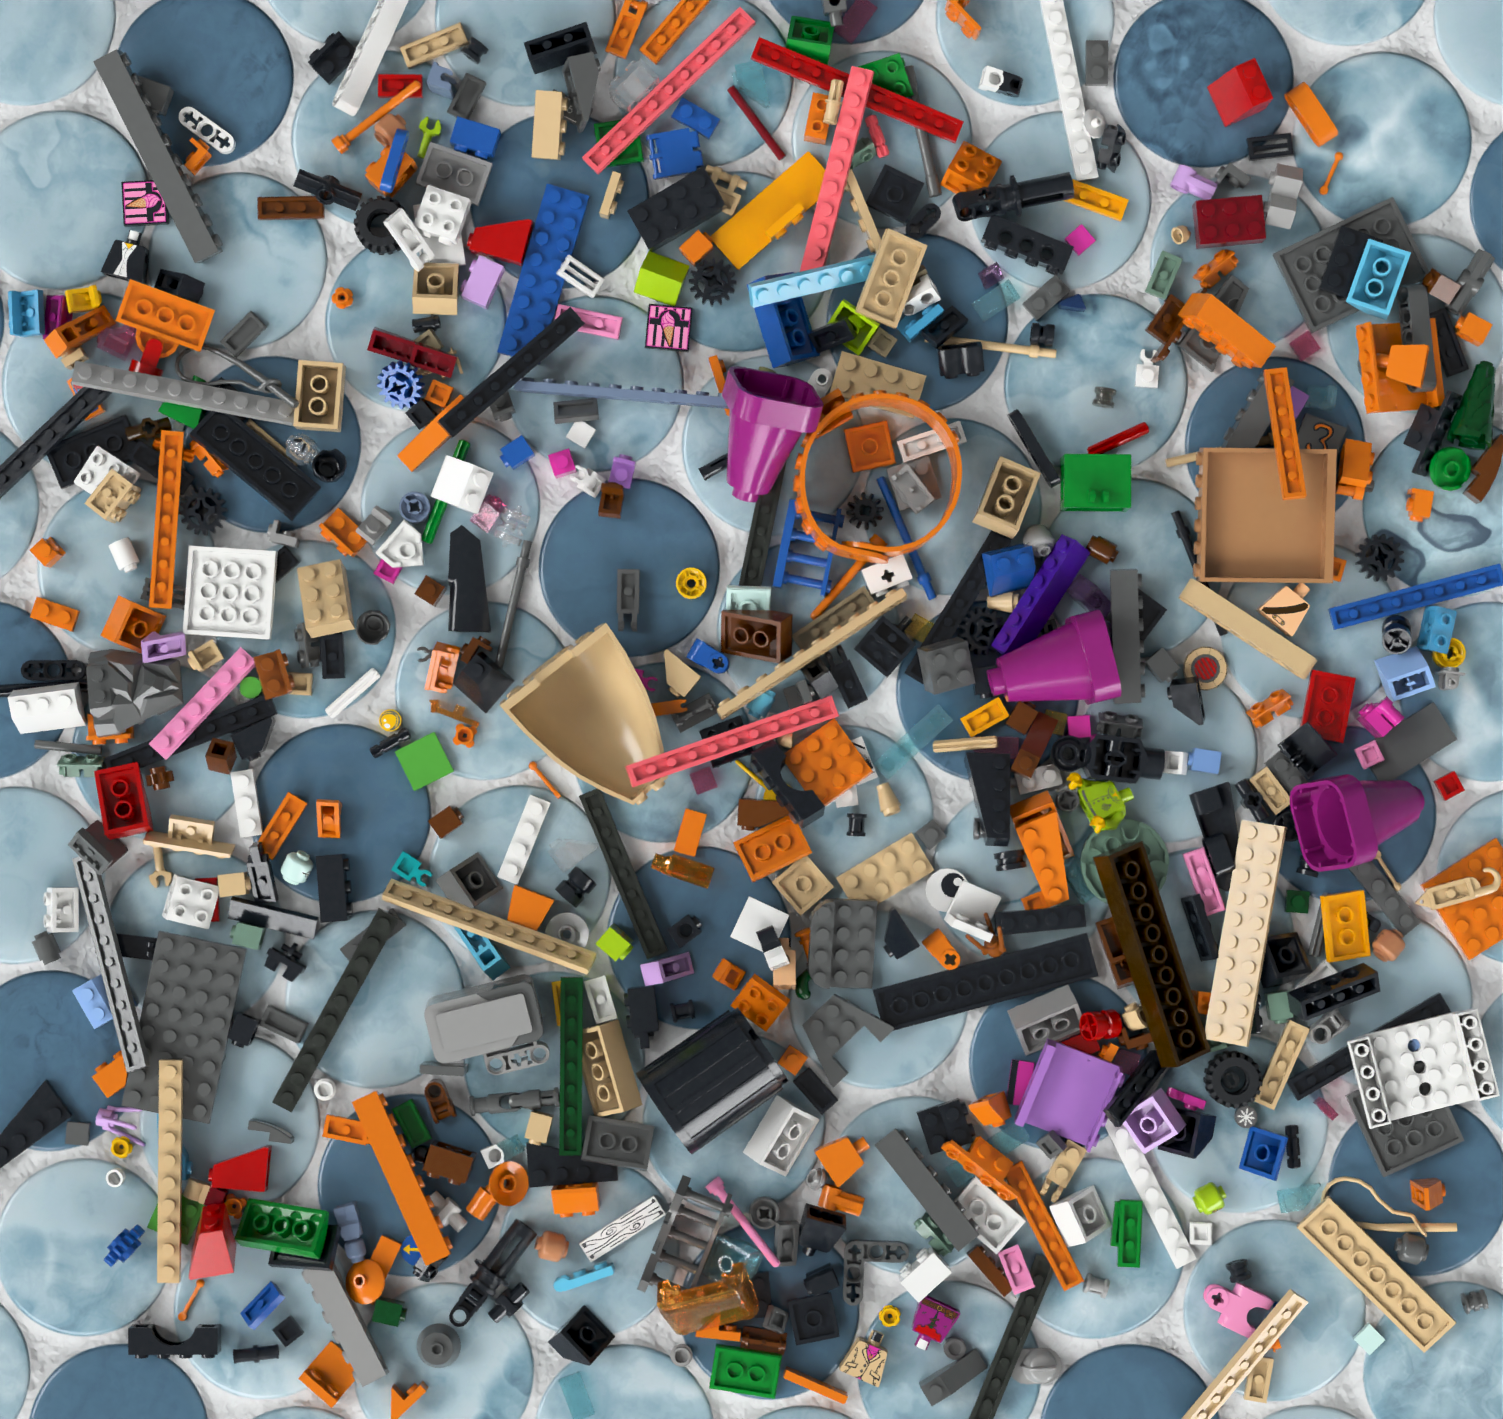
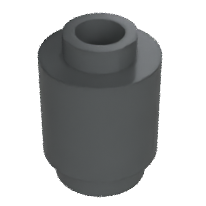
[32,931,61,965]

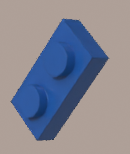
[671,97,720,139]
[240,1281,285,1330]

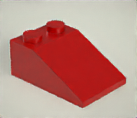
[94,762,154,840]

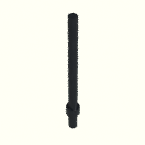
[1171,510,1228,636]

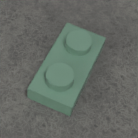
[1145,250,1183,301]

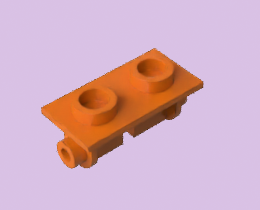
[1193,249,1239,289]
[189,440,228,478]
[1245,689,1293,728]

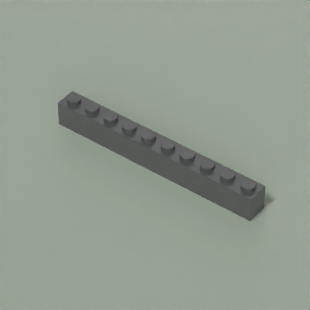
[93,49,223,263]

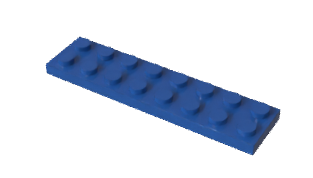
[497,184,590,365]

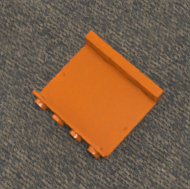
[1356,318,1445,414]

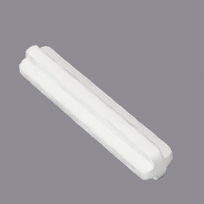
[325,668,380,718]

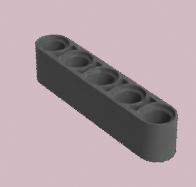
[1397,284,1436,393]

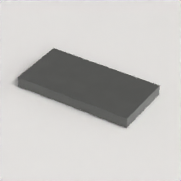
[1368,702,1457,780]

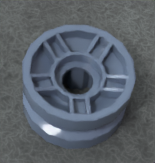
[399,492,432,524]

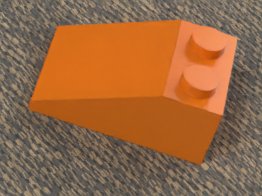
[1010,790,1075,870]

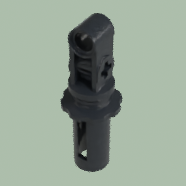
[952,172,1074,222]
[449,1218,537,1327]

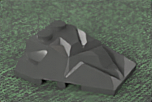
[86,649,184,738]

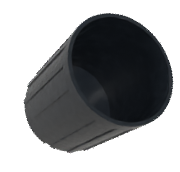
[636,1007,789,1154]

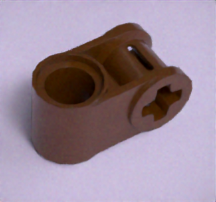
[424,1079,457,1124]

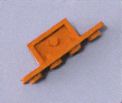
[941,1136,1020,1201]

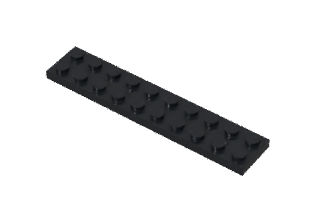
[873,933,1098,1031]

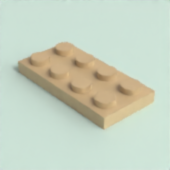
[854,228,928,328]
[830,351,926,419]
[836,832,934,905]

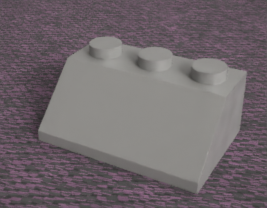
[1007,985,1082,1056]

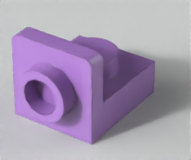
[608,454,636,489]

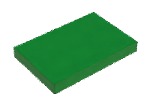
[709,1344,782,1399]

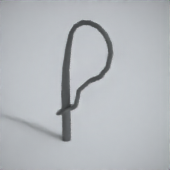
[175,345,299,409]

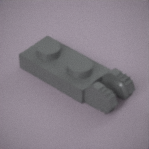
[617,569,640,632]

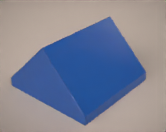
[1239,1126,1288,1181]

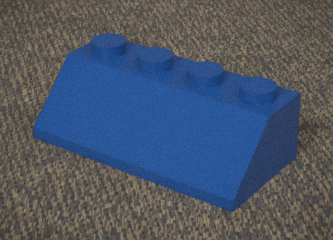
[747,272,820,368]

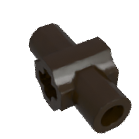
[125,417,172,442]

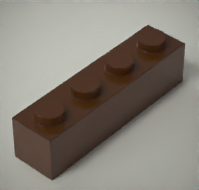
[967,1244,1012,1297]

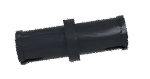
[233,1344,279,1364]

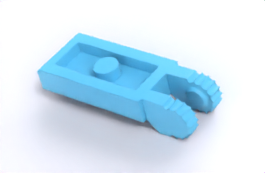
[553,1261,615,1292]

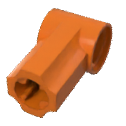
[817,1183,865,1216]

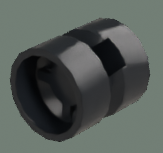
[555,866,597,908]

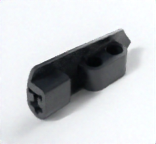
[448,525,491,633]
[1189,782,1239,892]

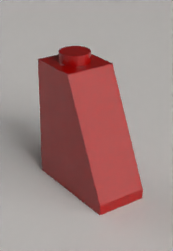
[467,219,533,266]
[208,1145,272,1192]

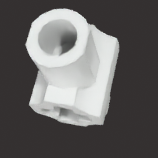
[430,1191,468,1232]

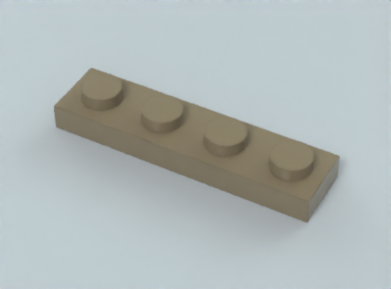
[792,586,875,651]

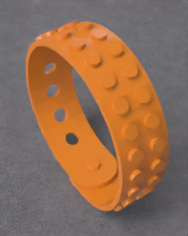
[793,390,962,564]

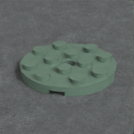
[1080,819,1169,904]

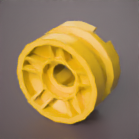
[676,568,707,599]
[1431,638,1466,668]

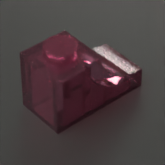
[97,324,136,361]

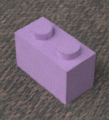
[460,255,505,309]

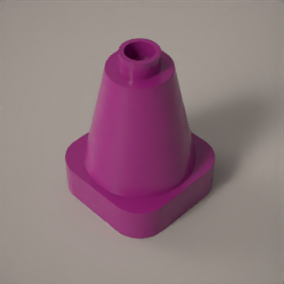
[722,366,824,502]
[987,609,1121,705]
[1290,774,1425,872]

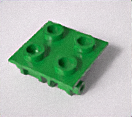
[858,53,914,97]

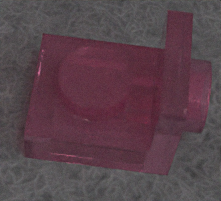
[470,494,507,533]

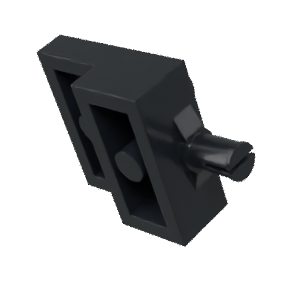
[854,615,916,678]

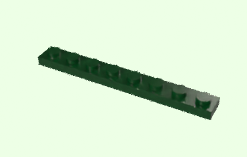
[559,977,583,1155]

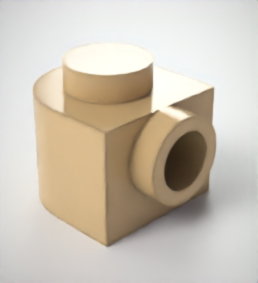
[1121,1002,1148,1031]

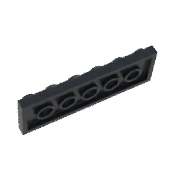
[189,411,321,521]

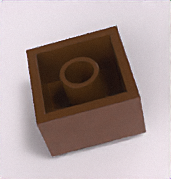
[423,1140,477,1186]

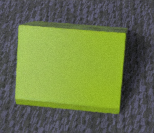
[634,251,690,306]
[827,299,880,356]

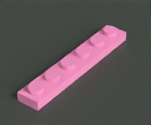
[149,647,255,760]

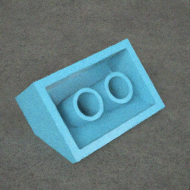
[1346,239,1411,320]

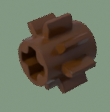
[145,766,174,791]

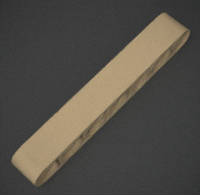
[1178,578,1317,680]

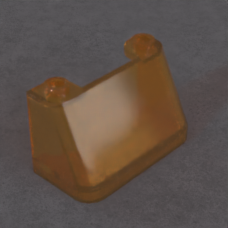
[657,1261,759,1335]

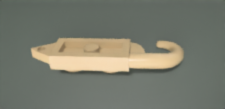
[1415,867,1501,910]

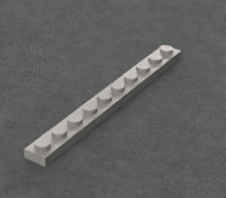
[71,361,295,426]

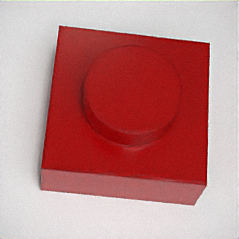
[1433,771,1465,801]

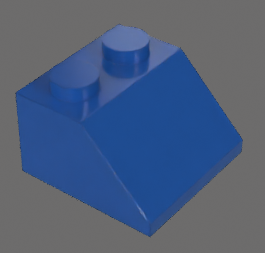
[982,543,1036,596]

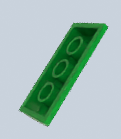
[234,1198,329,1259]

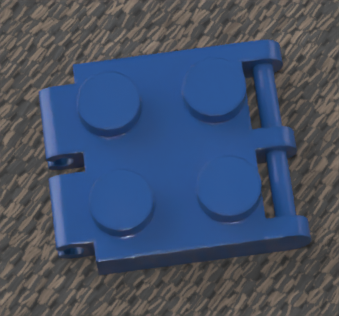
[646,128,704,180]

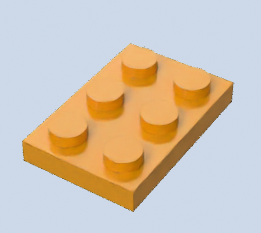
[1320,889,1371,963]

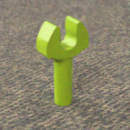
[417,117,442,159]

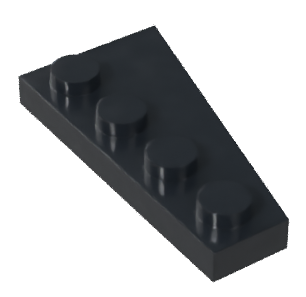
[526,1142,618,1188]

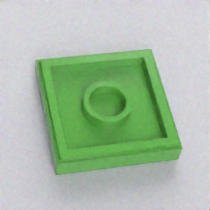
[395,732,454,791]

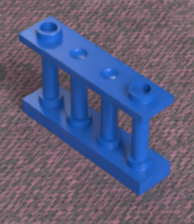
[772,499,845,597]

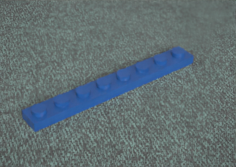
[1328,563,1503,630]

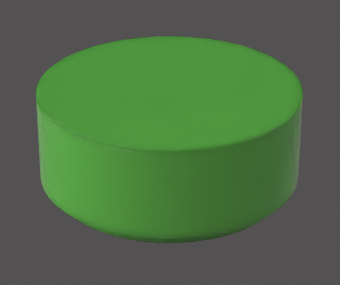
[240,676,262,699]

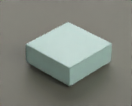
[1353,1323,1385,1355]

